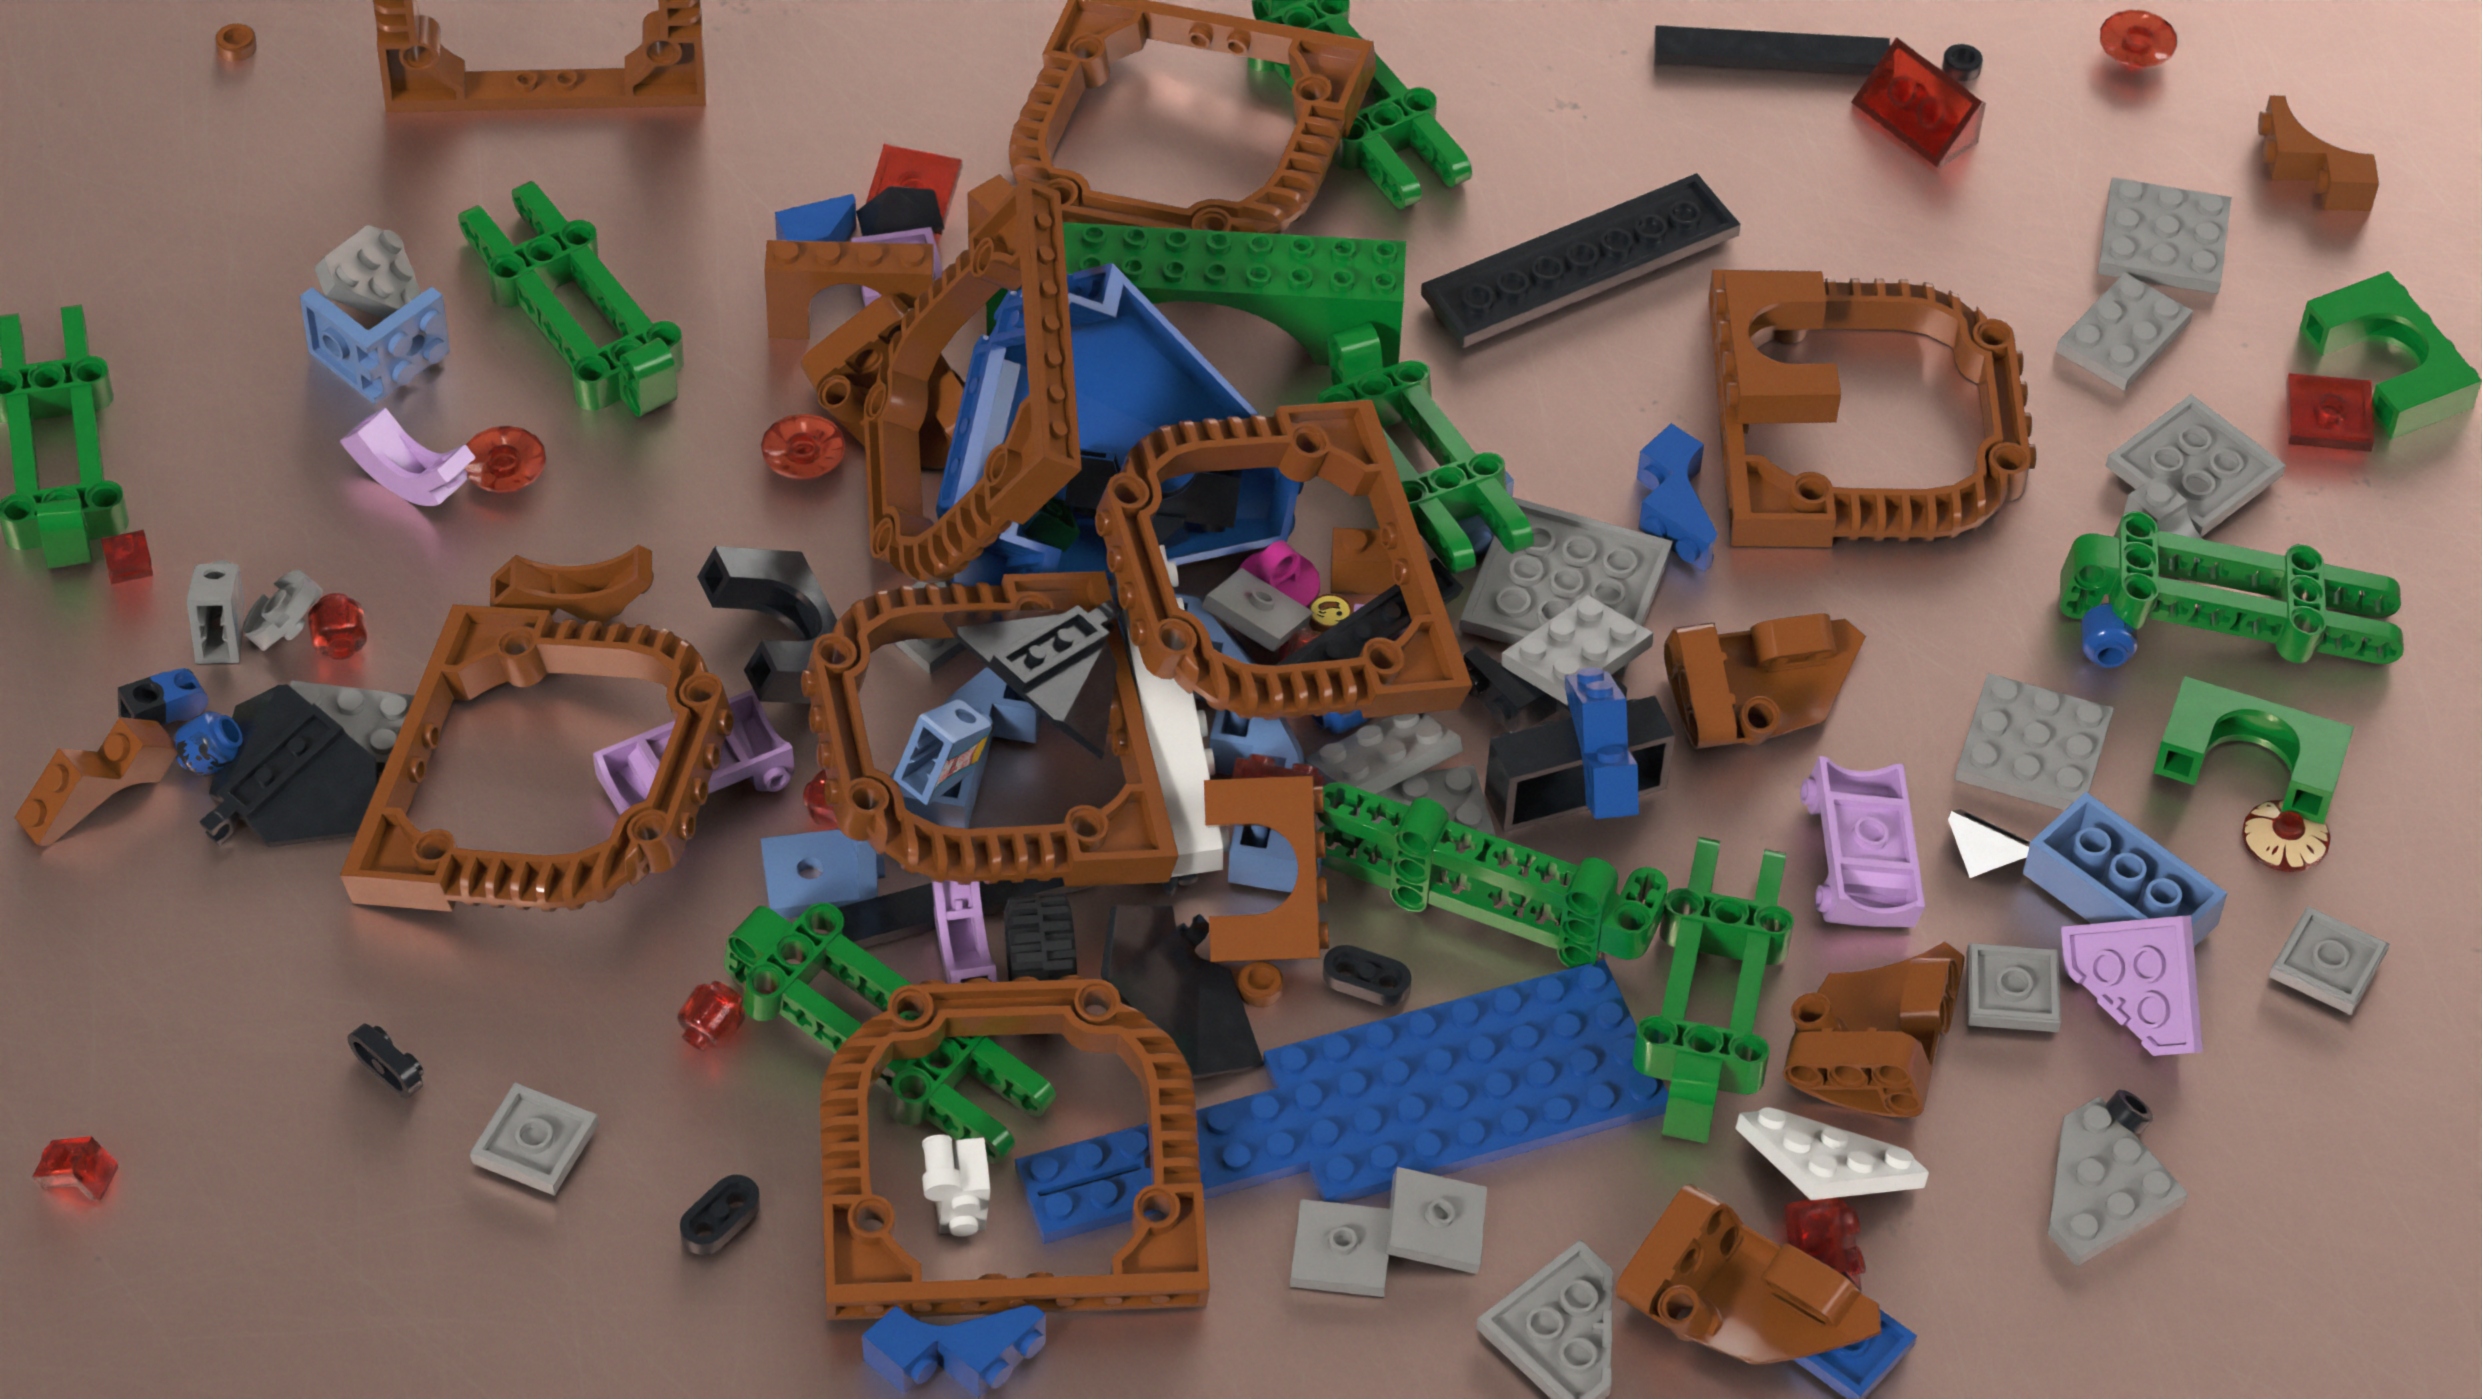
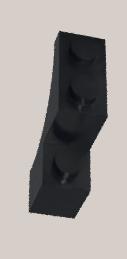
[1463,647,1627,732]

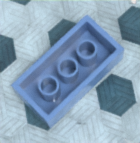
[2023,792,2227,947]

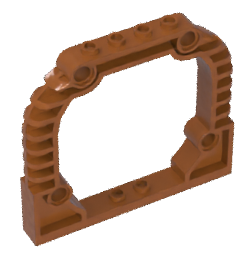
[373,0,706,113]
[1009,0,1377,234]
[864,179,1082,584]
[1708,270,2036,547]
[1095,400,1473,720]
[801,571,1179,887]
[340,604,734,912]
[820,975,1210,1320]

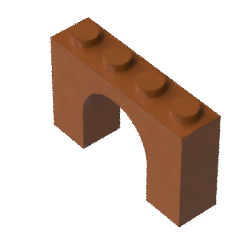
[764,240,934,339]
[1714,271,1841,424]
[1204,776,1329,963]

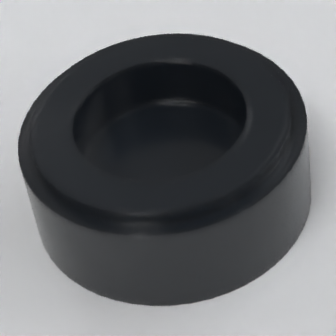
[1942,44,1983,81]
[2106,1090,2153,1134]

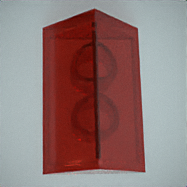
[1851,37,1986,169]

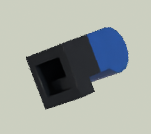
[118,668,208,726]

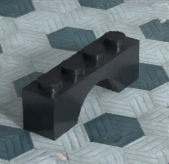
[1065,448,1242,533]

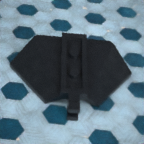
[942,600,1122,759]
[199,684,379,847]
[1100,905,1264,1079]

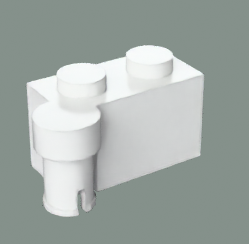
[922,1135,990,1236]

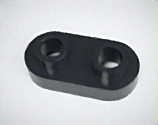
[1323,945,1411,1006]
[347,1023,424,1099]
[680,1175,760,1255]

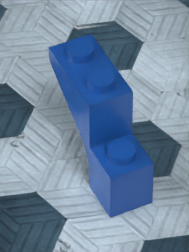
[1636,423,1717,572]
[1565,667,1639,819]
[862,1305,1046,1399]

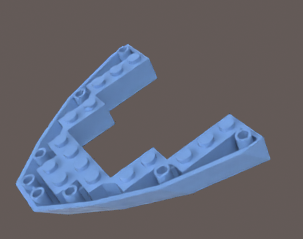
[890,584,1323,893]

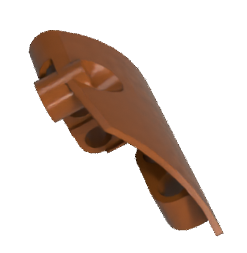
[1783,942,1965,1118]

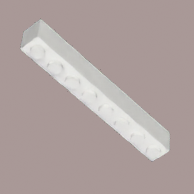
[1112,545,1230,877]

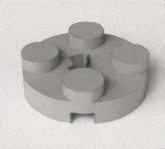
[243,569,323,651]

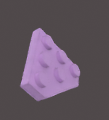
[2061,915,2203,1056]

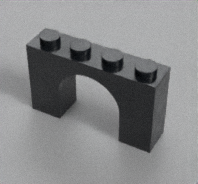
[697,546,866,704]

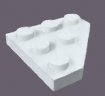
[1736,1107,1929,1200]

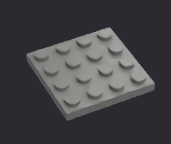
[1459,496,1673,676]

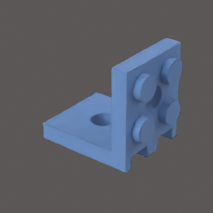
[300,287,450,404]
[760,829,885,918]

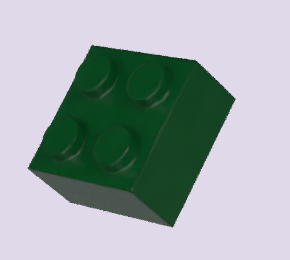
[1021,495,1081,552]

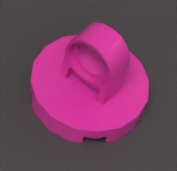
[1238,540,1320,609]

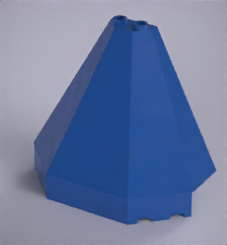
[936,263,1304,586]

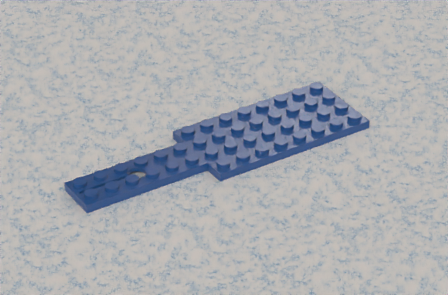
[1015,959,1669,1244]

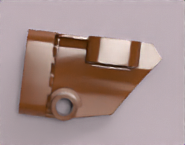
[801,294,965,470]
[1664,613,1866,749]
[1615,1184,1882,1365]

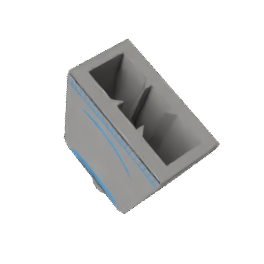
[187,560,245,664]

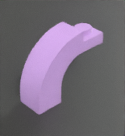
[340,408,476,506]
[932,880,997,984]

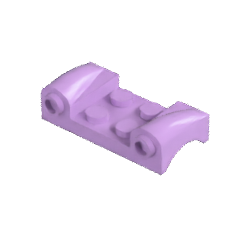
[593,689,795,816]
[1800,756,1925,928]

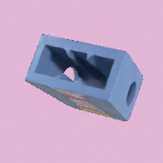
[893,699,994,806]

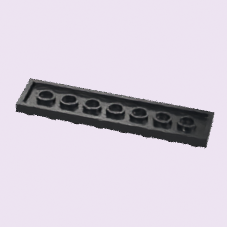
[1421,173,1741,348]

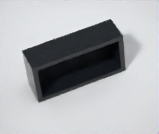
[1484,695,1675,833]

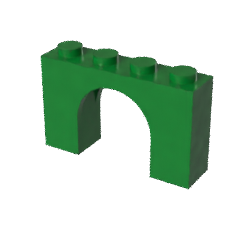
[2300,271,2482,440]
[2153,676,2354,825]

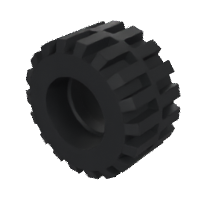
[1004,893,1077,982]

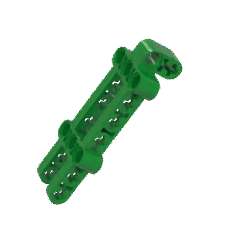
[1248,0,1472,210]
[458,181,684,417]
[0,304,129,569]
[1317,322,1534,574]
[2060,511,2404,664]
[1317,782,1668,968]
[1632,837,1794,1144]
[724,902,1057,1164]

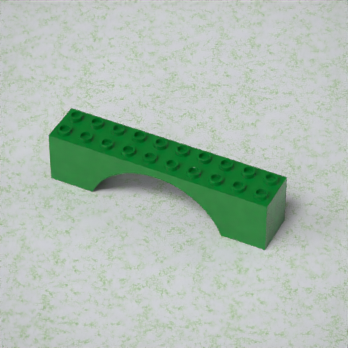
[986,222,1406,368]

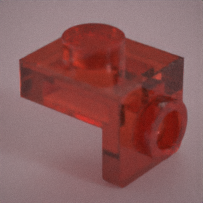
[101,530,154,585]
[32,1136,118,1201]

